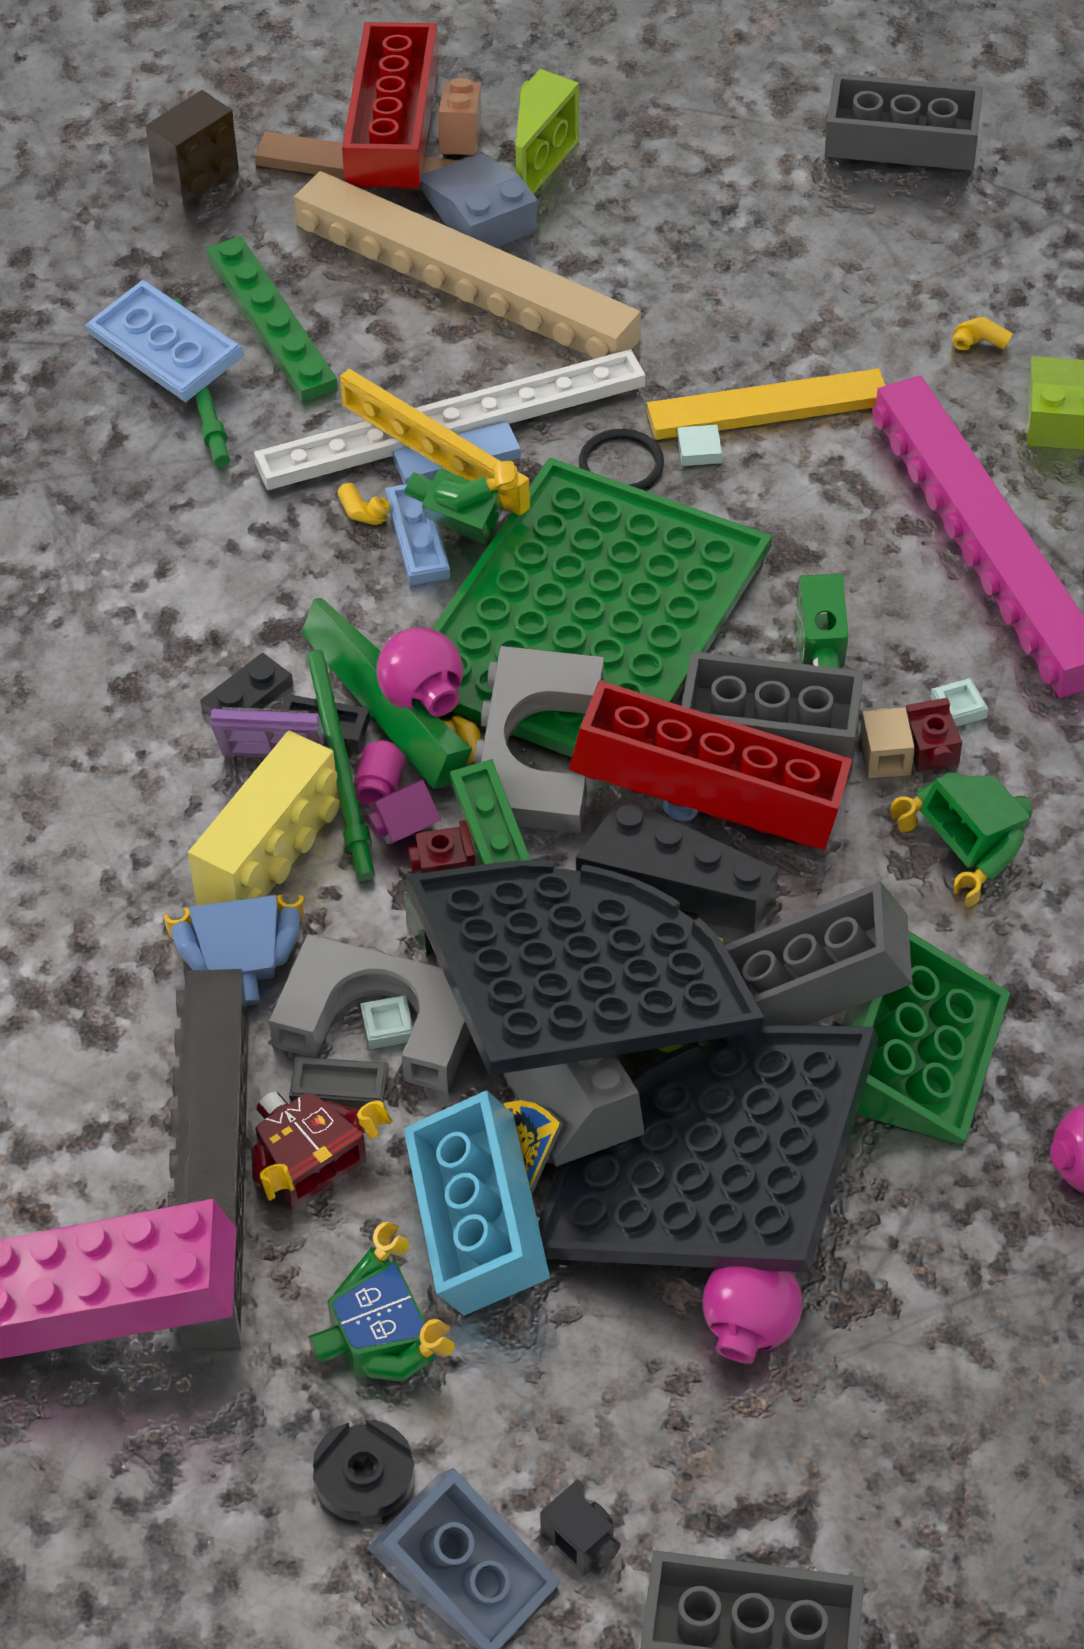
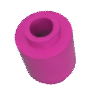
[354,741,406,806]

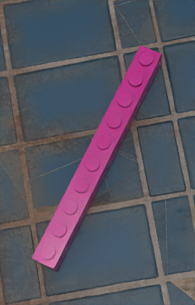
[872,375,1084,698]

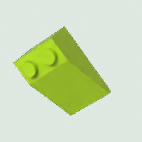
[515,69,579,194]
[1026,356,1084,450]

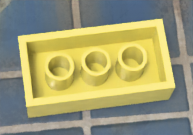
[188,730,340,906]

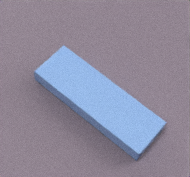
[393,421,521,484]
[385,484,450,586]

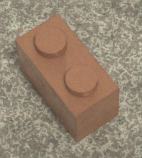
[438,78,482,155]

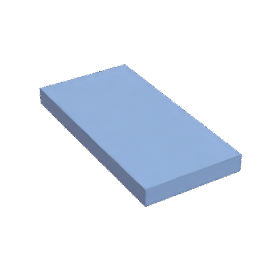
[85,279,244,402]

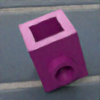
[367,780,442,844]

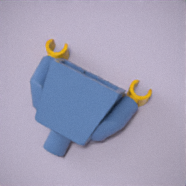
[163,894,304,1007]

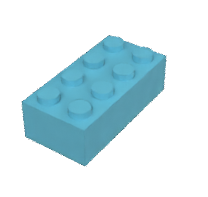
[403,1090,550,1316]

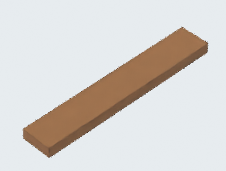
[255,131,458,191]

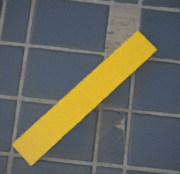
[340,368,530,516]
[647,368,886,440]

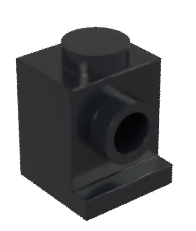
[540,1479,621,1576]

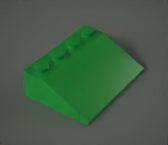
[842,931,1010,1145]

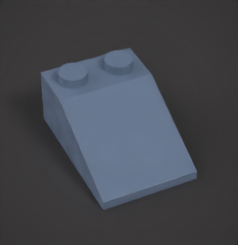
[420,152,538,248]
[367,1468,561,1649]

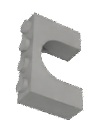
[474,646,605,834]
[269,934,471,1093]

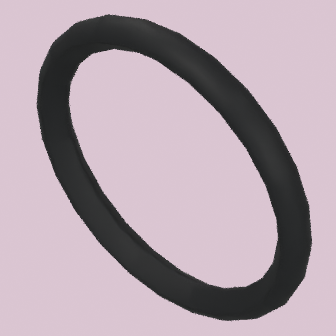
[579,428,664,489]

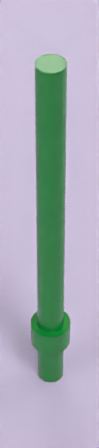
[172,298,230,467]
[307,650,375,881]

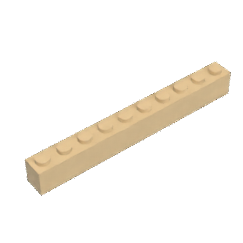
[294,171,641,359]

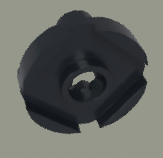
[313,1420,415,1525]

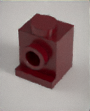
[906,697,962,772]
[408,820,475,873]

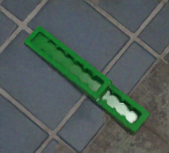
[301,598,472,789]

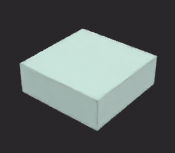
[677,425,722,466]
[930,678,988,727]
[360,995,413,1050]

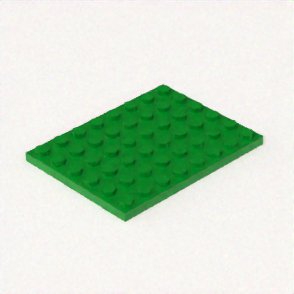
[432,457,772,757]

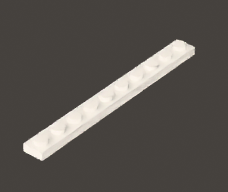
[254,349,645,490]

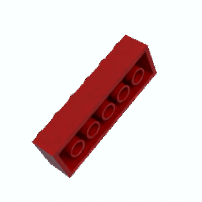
[342,22,439,189]
[569,680,852,850]

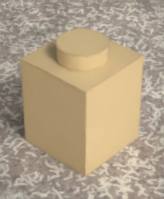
[860,707,914,779]

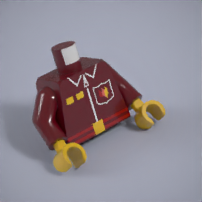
[251,1091,393,1209]

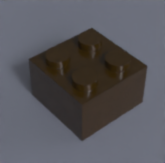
[145,90,239,204]

